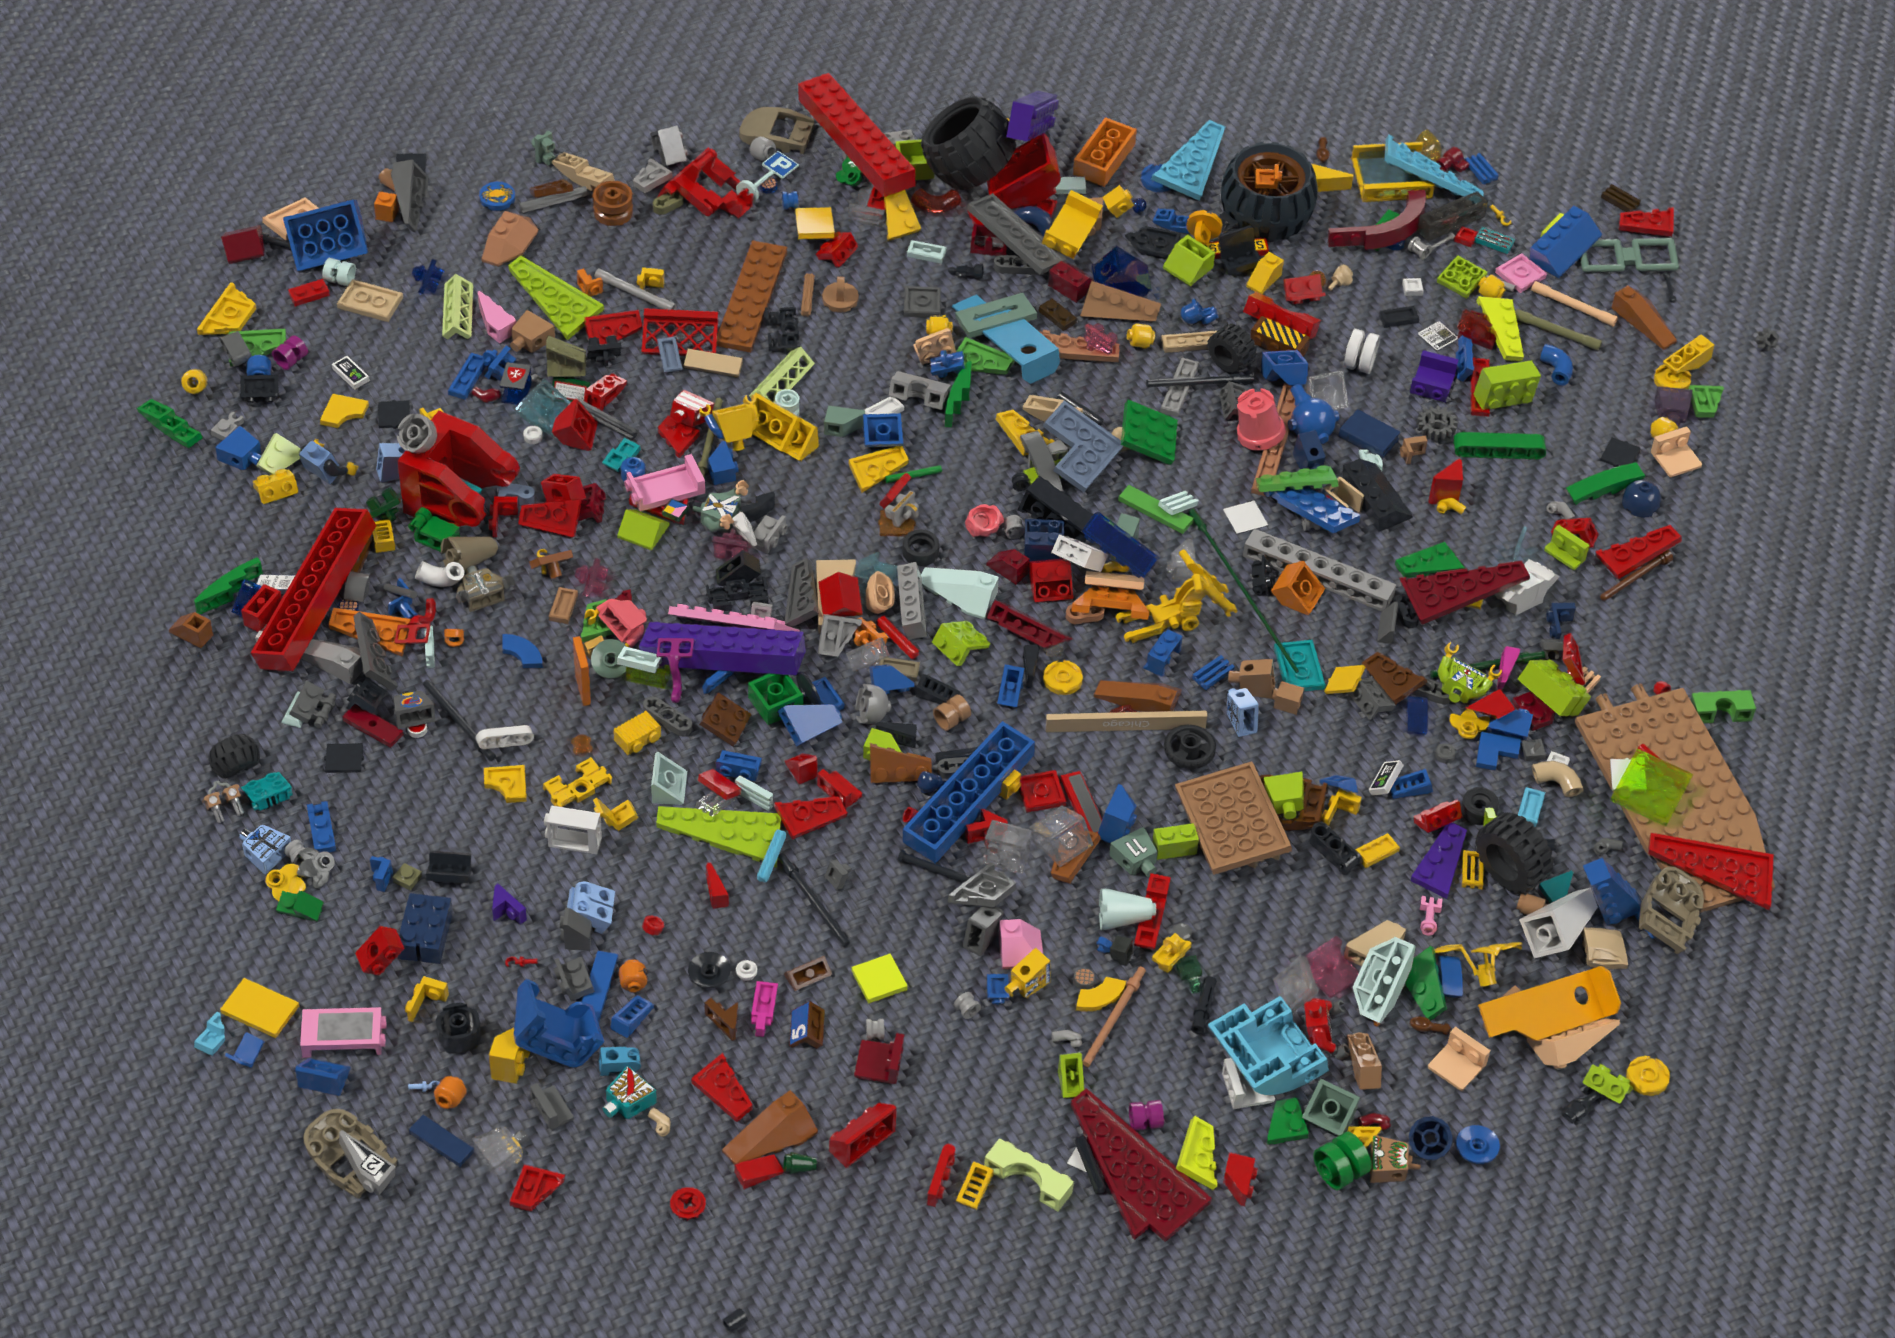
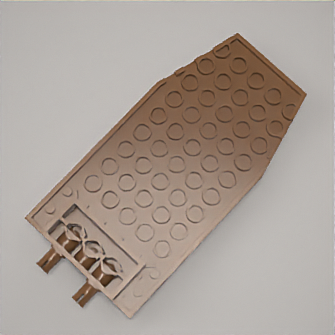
[1575,684,1775,913]

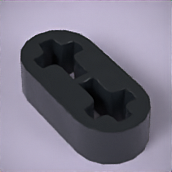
[1396,594,1419,628]

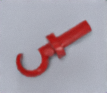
[505,956,538,967]

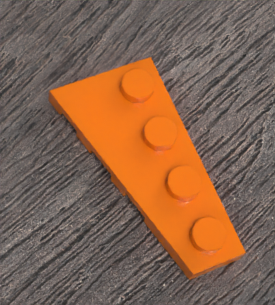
[329,608,411,657]

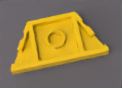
[197,282,256,335]

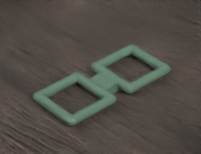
[1580,238,1679,272]

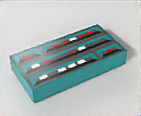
[1475,227,1515,254]

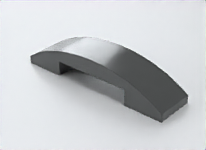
[1020,431,1063,491]

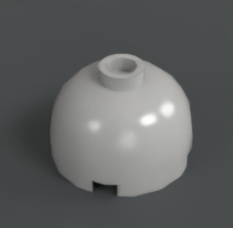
[397,414,437,454]
[856,684,891,724]

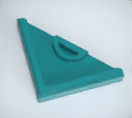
[1539,870,1574,904]

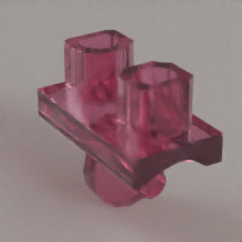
[1084,323,1117,356]
[712,528,749,558]
[575,558,609,597]

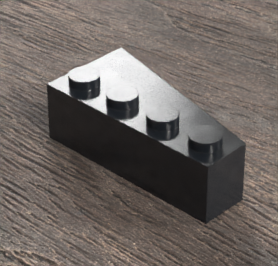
[1017,475,1096,543]

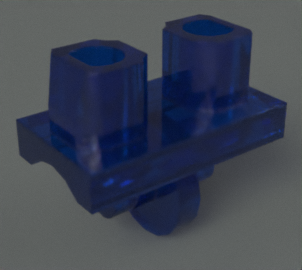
[412,259,444,294]
[231,579,262,616]

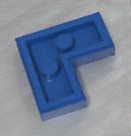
[1476,732,1521,771]

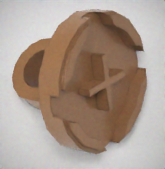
[822,277,859,313]

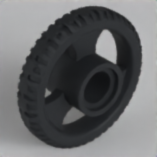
[1164,724,1216,769]

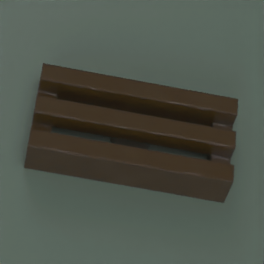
[1601,184,1641,212]

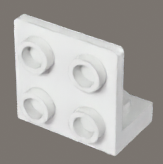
[1222,1058,1275,1109]

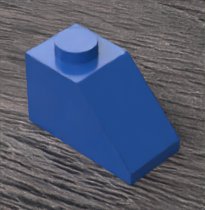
[1487,709,1533,741]

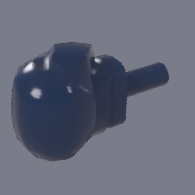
[917,771,946,793]

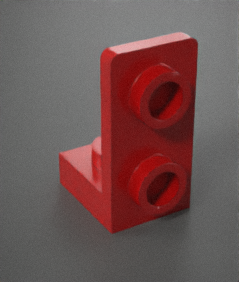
[584,375,621,411]
[489,496,519,537]
[1551,518,1599,548]

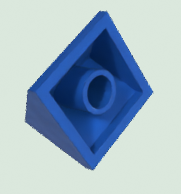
[863,413,903,447]
[295,1058,350,1096]

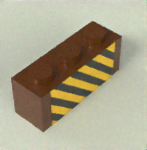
[1250,316,1310,357]

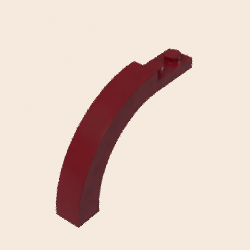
[1327,190,1426,250]

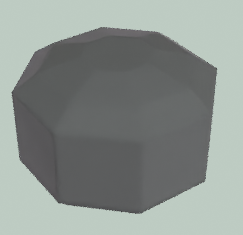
[1171,923,1192,941]

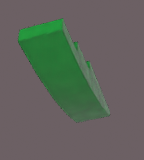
[945,361,972,427]
[137,399,203,448]
[1566,462,1646,505]
[194,557,263,614]

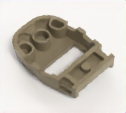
[739,107,815,154]
[1639,867,1704,954]
[304,1109,397,1199]

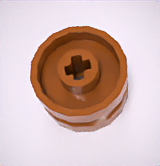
[593,181,633,226]

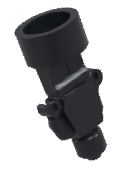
[948,264,984,278]

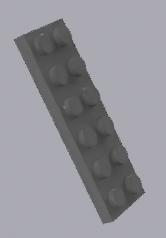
[966,194,1066,275]

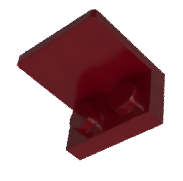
[854,1033,905,1084]

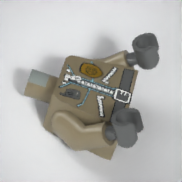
[456,566,516,612]

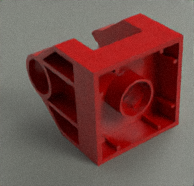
[398,410,520,527]

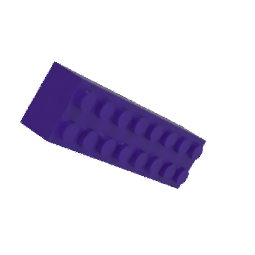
[1006,91,1059,141]
[639,622,806,675]

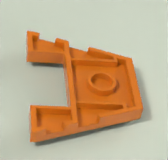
[1072,585,1149,620]

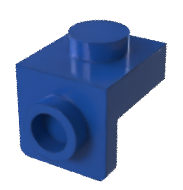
[987,974,1009,1004]

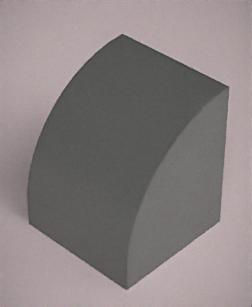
[344,572,370,602]

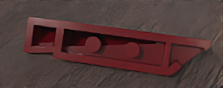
[987,600,1072,649]

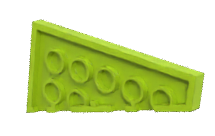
[656,806,781,868]

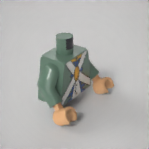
[693,480,749,535]

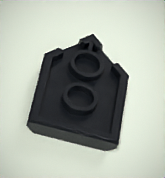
[1125,226,1181,258]

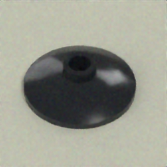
[796,671,821,705]
[688,952,731,988]

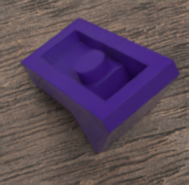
[492,883,527,925]

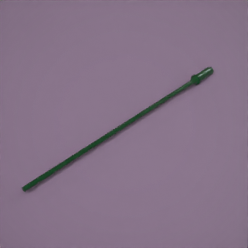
[1189,508,1299,673]

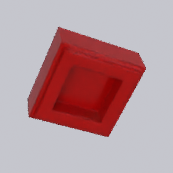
[1454,226,1478,248]

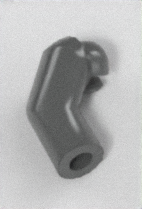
[1594,838,1622,855]

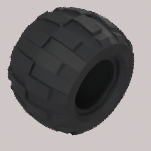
[921,96,1016,190]

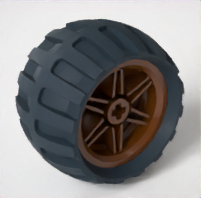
[1221,142,1318,242]

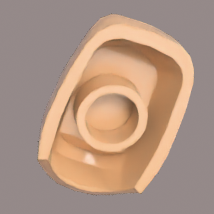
[866,571,895,614]

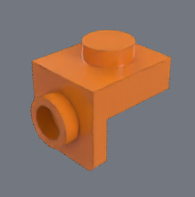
[1255,164,1282,189]

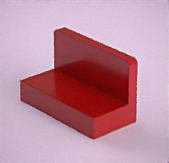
[817,769,862,809]

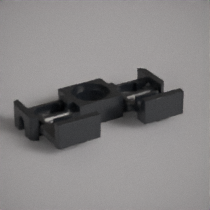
[765,307,800,355]
[706,576,768,612]

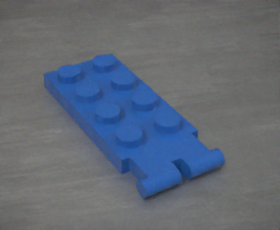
[1264,485,1360,533]

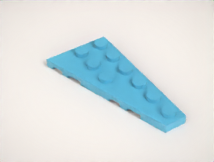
[1151,120,1225,200]
[1384,134,1483,204]

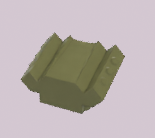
[546,335,586,377]

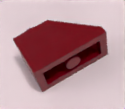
[986,549,1029,585]

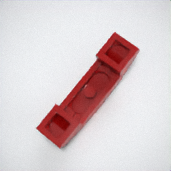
[1134,873,1171,950]

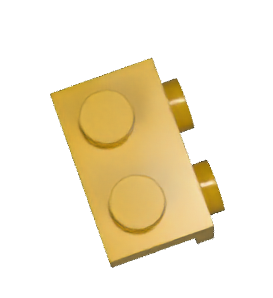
[252,469,299,504]

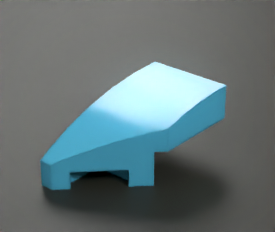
[194,1012,225,1056]

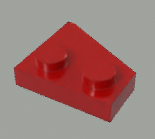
[658,415,700,458]

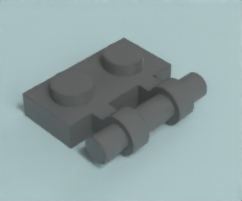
[289,681,337,729]

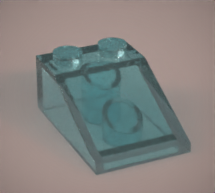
[515,378,571,438]

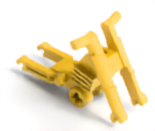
[1116,549,1238,643]

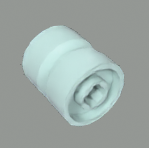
[322,258,356,286]
[775,389,799,416]

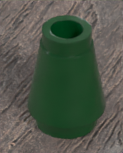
[783,1152,817,1174]

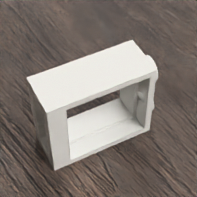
[1051,535,1109,572]
[544,805,602,855]

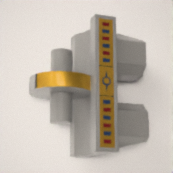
[885,491,919,527]

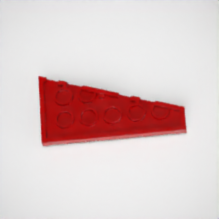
[1648,833,1774,910]

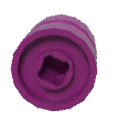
[272,335,308,370]
[1129,1100,1164,1131]

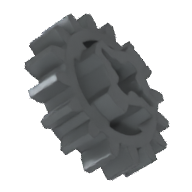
[1416,405,1458,441]

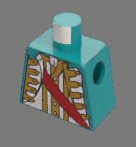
[603,1066,657,1119]

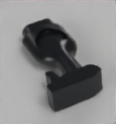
[1561,1086,1606,1124]

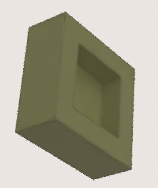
[392,863,422,891]

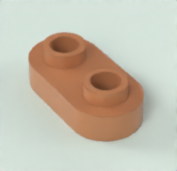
[1066,605,1105,624]

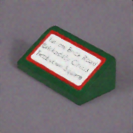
[552,377,590,402]

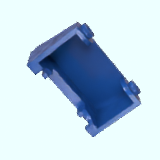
[513,979,604,1068]

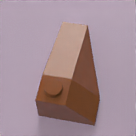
[1094,680,1182,712]

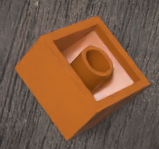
[1271,560,1325,615]

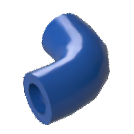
[1540,344,1573,386]

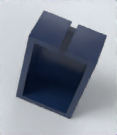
[398,893,453,964]

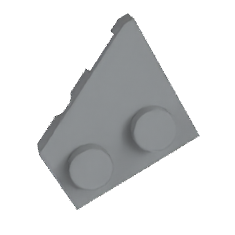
[818,614,862,657]

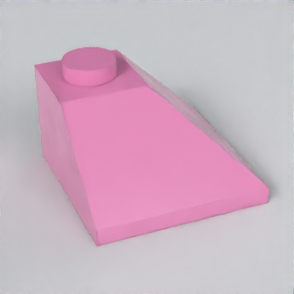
[998,919,1043,969]

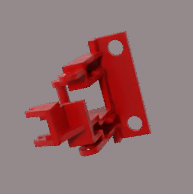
[657,147,754,219]

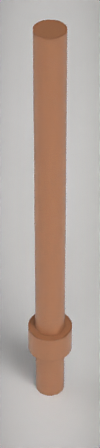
[1082,967,1146,1067]

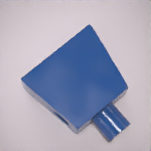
[215,426,262,470]

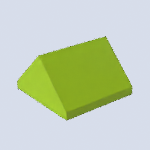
[617,509,670,551]

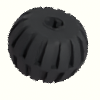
[209,734,260,779]

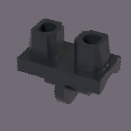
[587,335,622,366]

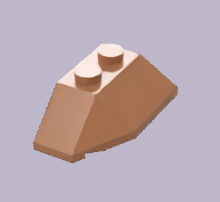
[482,211,538,267]

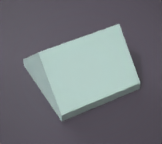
[651,752,688,805]

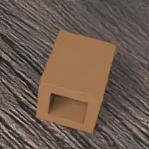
[1272,681,1304,715]

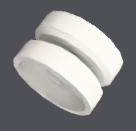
[1344,328,1380,374]

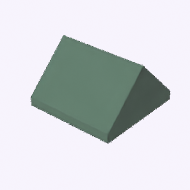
[1302,1079,1360,1136]

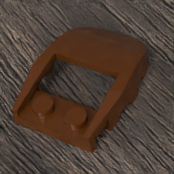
[1259,775,1328,831]

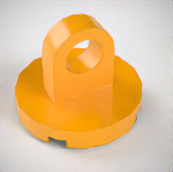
[1186,210,1223,245]

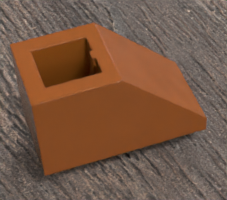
[169,612,213,648]

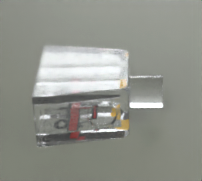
[472,1126,529,1180]

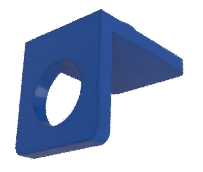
[225,1032,264,1068]

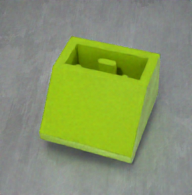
[1163,235,1215,286]

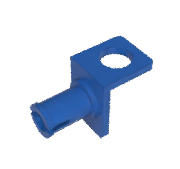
[388,578,418,619]

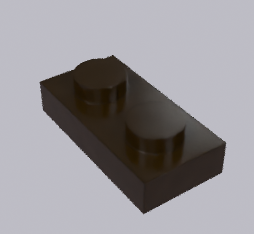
[1038,298,1077,332]

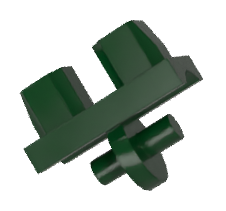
[366,487,402,522]

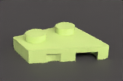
[256,433,300,475]

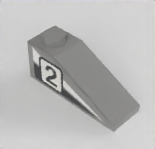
[339,1130,396,1195]

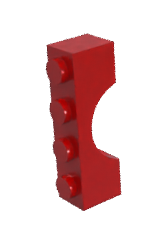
[1243,292,1321,339]

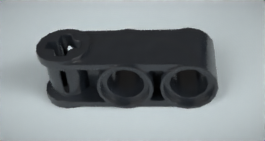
[1309,822,1363,875]

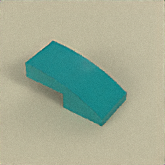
[602,438,641,472]

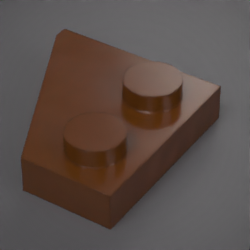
[529,179,574,198]

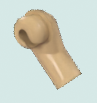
[648,1108,671,1136]

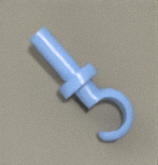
[408,1081,440,1092]

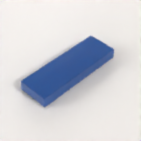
[448,353,486,400]

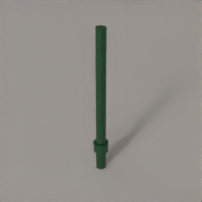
[1430,651,1545,679]

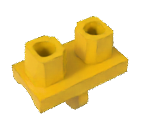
[1152,933,1192,973]

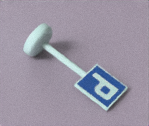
[736,151,799,203]

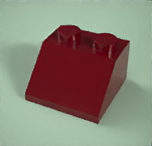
[1048,261,1099,303]

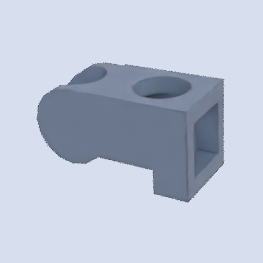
[498,484,535,507]

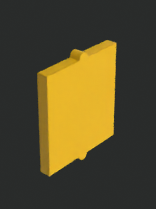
[1324,665,1366,694]

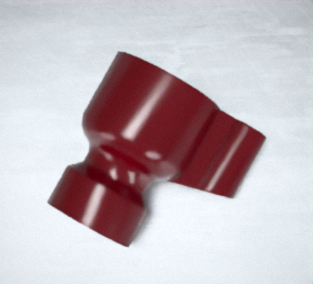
[1436,147,1469,172]

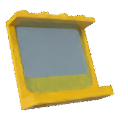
[1351,142,1434,202]

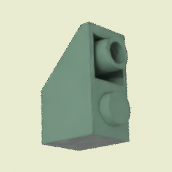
[824,405,865,437]

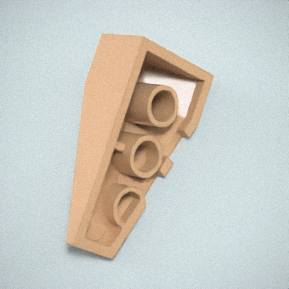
[1527,1018,1620,1069]

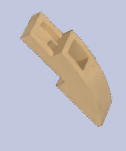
[552,152,614,191]

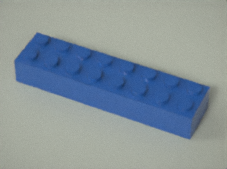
[903,721,1035,864]

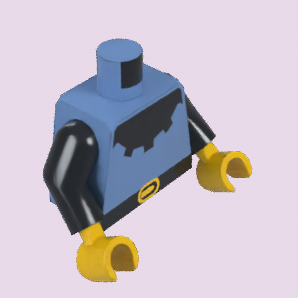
[298,439,359,484]

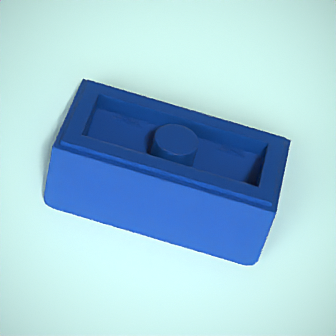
[1319,775,1358,793]

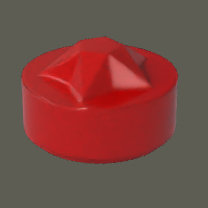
[642,915,664,935]

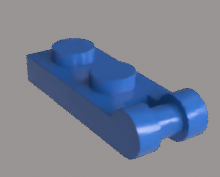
[307,801,336,852]

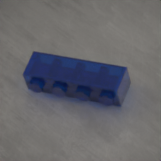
[1082,511,1160,578]

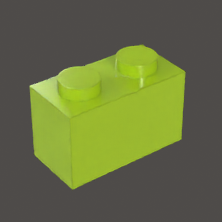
[1152,823,1199,860]

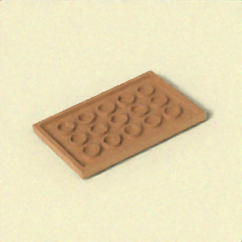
[1175,761,1292,875]

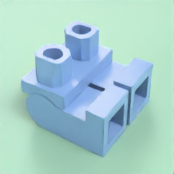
[567,882,615,934]

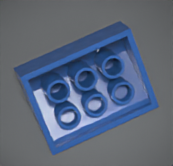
[283,199,368,271]

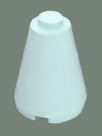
[1099,888,1156,930]

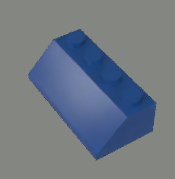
[1530,206,1602,278]

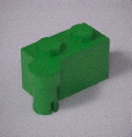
[408,507,460,554]

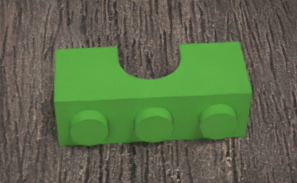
[1690,690,1756,723]

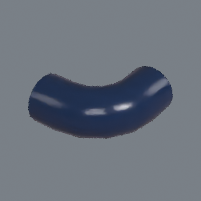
[1014,206,1054,237]

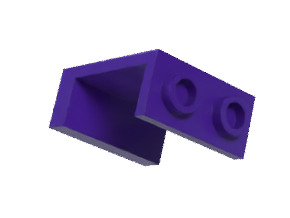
[1410,350,1459,402]

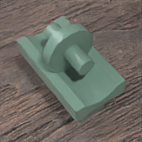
[532,131,556,165]

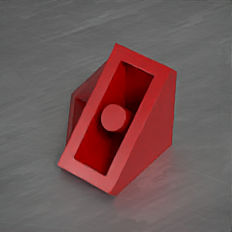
[1466,689,1515,719]

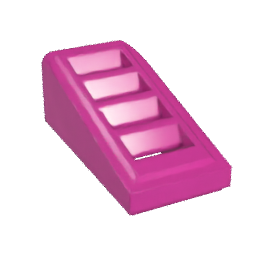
[1497,646,1521,690]

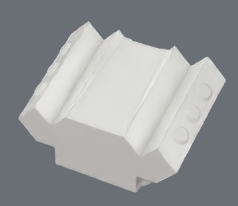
[1495,559,1560,615]

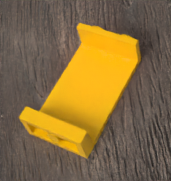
[1042,190,1103,259]

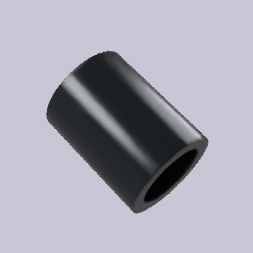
[722,1308,748,1333]

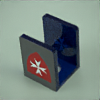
[500,362,532,406]

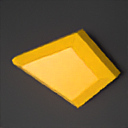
[1347,1126,1381,1149]

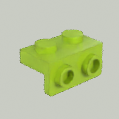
[1583,1064,1633,1104]

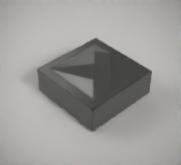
[1521,739,1546,761]

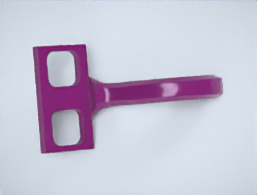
[656,638,694,703]

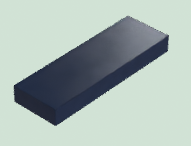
[409,1115,474,1167]

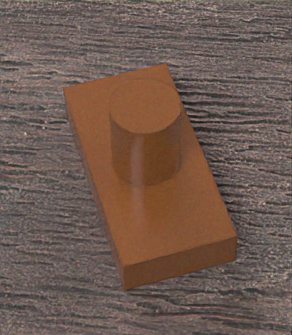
[529,550,573,579]

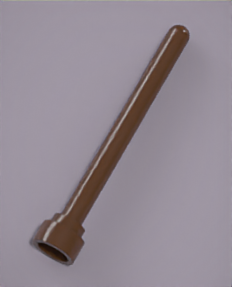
[1600,549,1673,601]

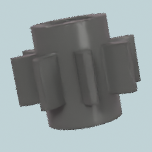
[1754,328,1779,351]

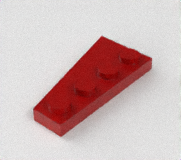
[1595,525,1682,579]

